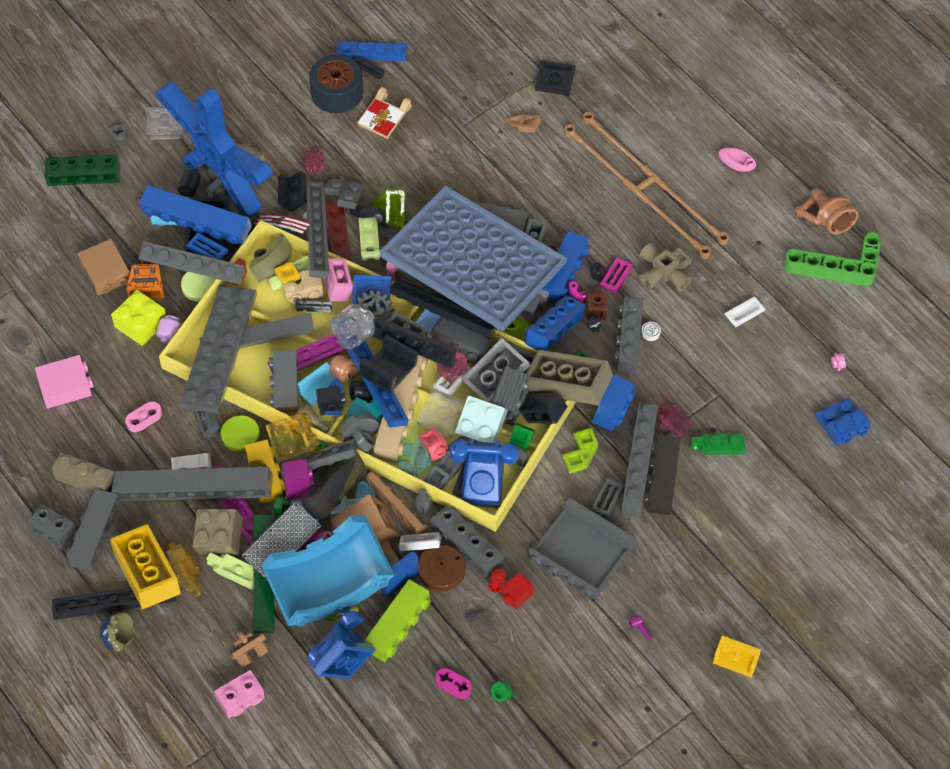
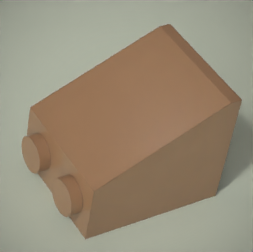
[330,494,402,543]

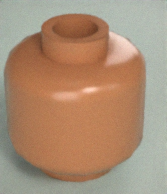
[329,354,357,383]

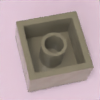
[193,509,243,555]

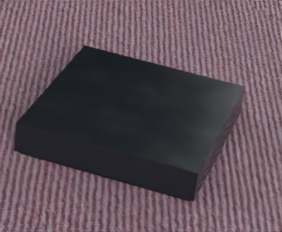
[535,60,575,96]

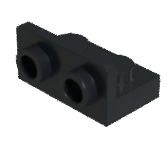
[278,171,306,212]

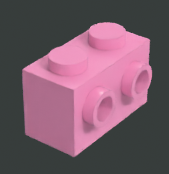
[324,258,353,302]
[214,670,265,719]

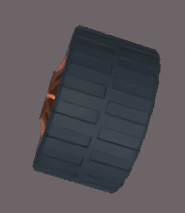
[309,55,363,114]

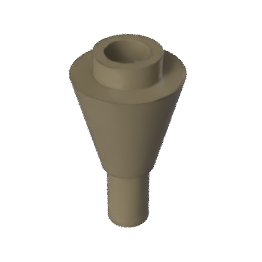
[296,405,330,434]

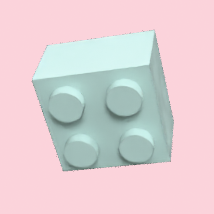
[455,396,508,443]

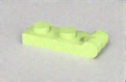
[359,217,380,261]

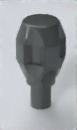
[414,488,432,514]

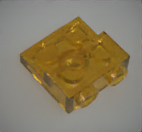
[266,412,319,463]

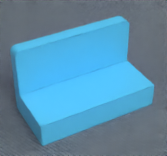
[297,362,336,408]

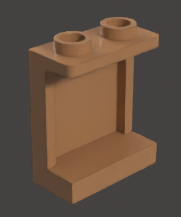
[77,239,130,296]

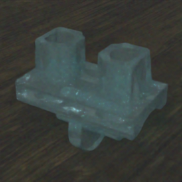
[398,439,433,478]

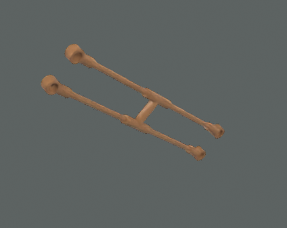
[564,112,729,259]

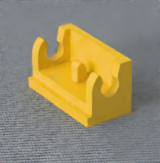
[713,636,761,677]

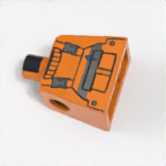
[126,260,164,299]

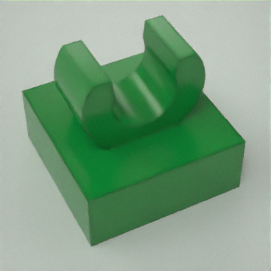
[509,423,535,449]

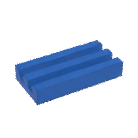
[187,233,228,260]

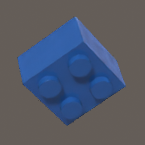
[592,374,635,432]

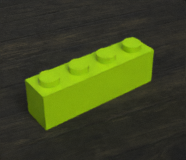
[364,579,431,663]

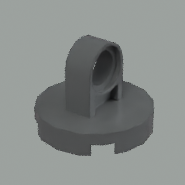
[340,413,379,452]

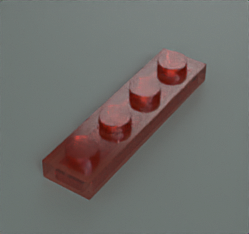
[325,203,352,262]

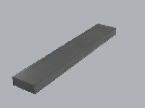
[199,313,315,349]

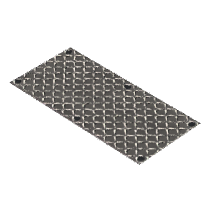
[242,501,321,580]

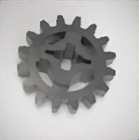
[353,290,394,320]

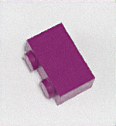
[282,459,314,500]

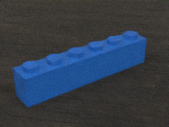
[139,185,252,244]

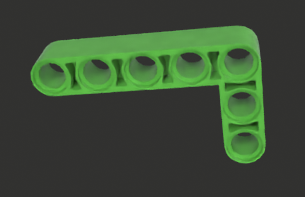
[784,232,881,286]

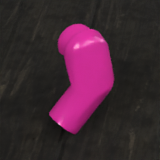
[569,281,588,303]

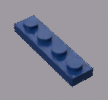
[336,41,407,61]

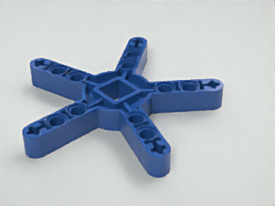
[155,81,273,217]

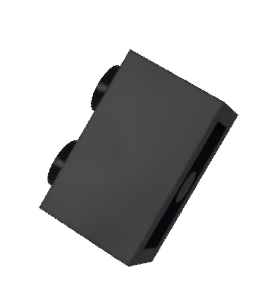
[519,393,568,424]

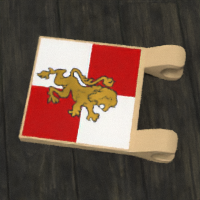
[357,87,412,139]

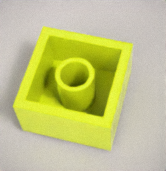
[111,290,166,346]

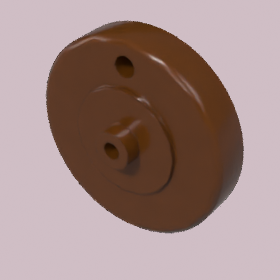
[418,544,466,591]

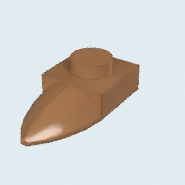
[505,115,541,133]

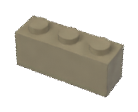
[52,452,114,493]

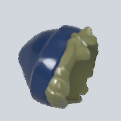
[99,612,136,652]

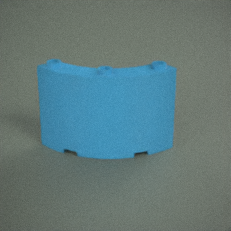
[261,516,394,627]

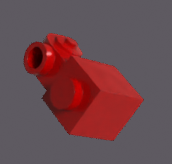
[488,569,534,610]

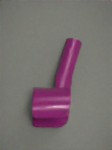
[629,615,653,641]

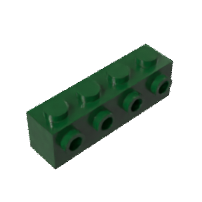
[44,154,120,186]

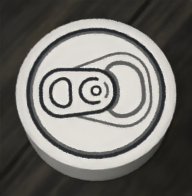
[641,322,661,341]

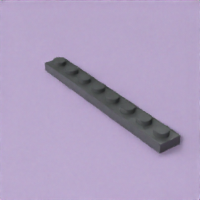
[306,181,329,278]

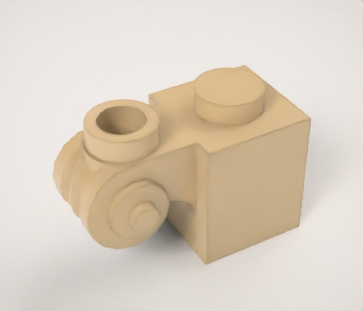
[284,270,323,303]

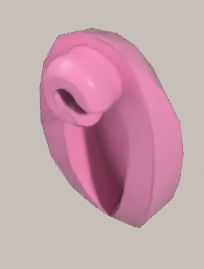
[718,148,756,172]

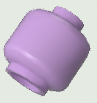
[156,315,182,344]

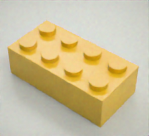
[110,524,181,610]

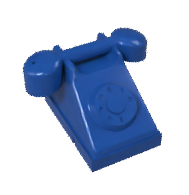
[450,439,519,508]
[307,611,376,679]

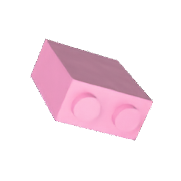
[35,355,93,409]

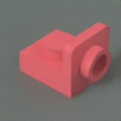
[418,428,449,462]

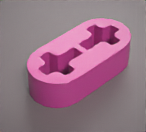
[435,668,472,699]

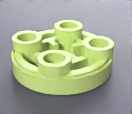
[181,272,216,303]

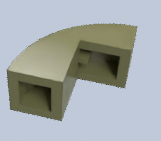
[249,235,293,283]

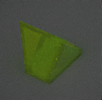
[369,190,405,227]

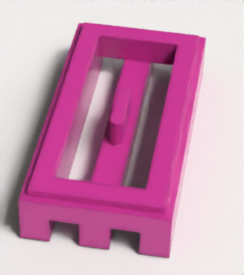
[599,257,633,295]

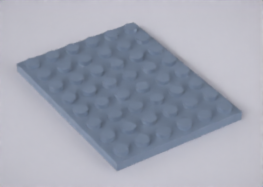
[379,186,567,331]

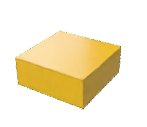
[274,262,300,286]

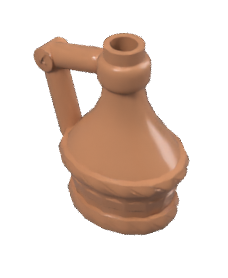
[796,188,859,234]

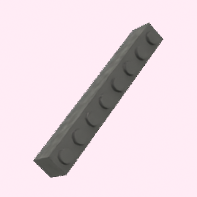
[112,465,273,501]

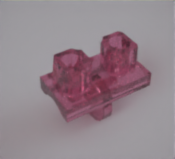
[657,402,693,439]

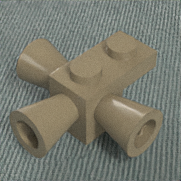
[639,243,692,292]

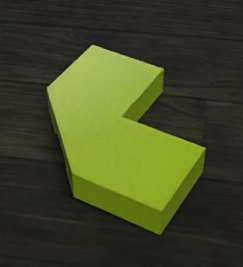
[562,428,599,474]

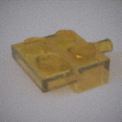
[167,542,204,597]

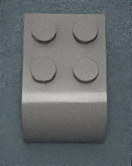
[462,338,530,403]

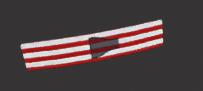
[255,214,310,233]

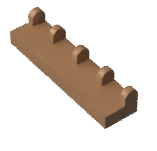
[366,471,429,534]

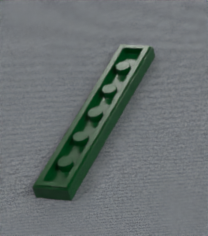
[253,515,274,633]

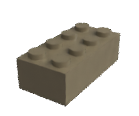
[526,350,613,405]

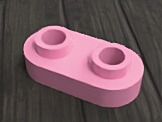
[125,402,162,432]

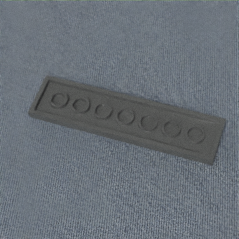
[180,285,257,414]

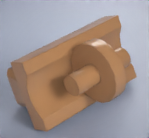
[230,631,269,668]

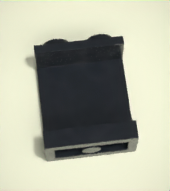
[359,335,418,393]

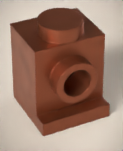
[588,290,607,320]

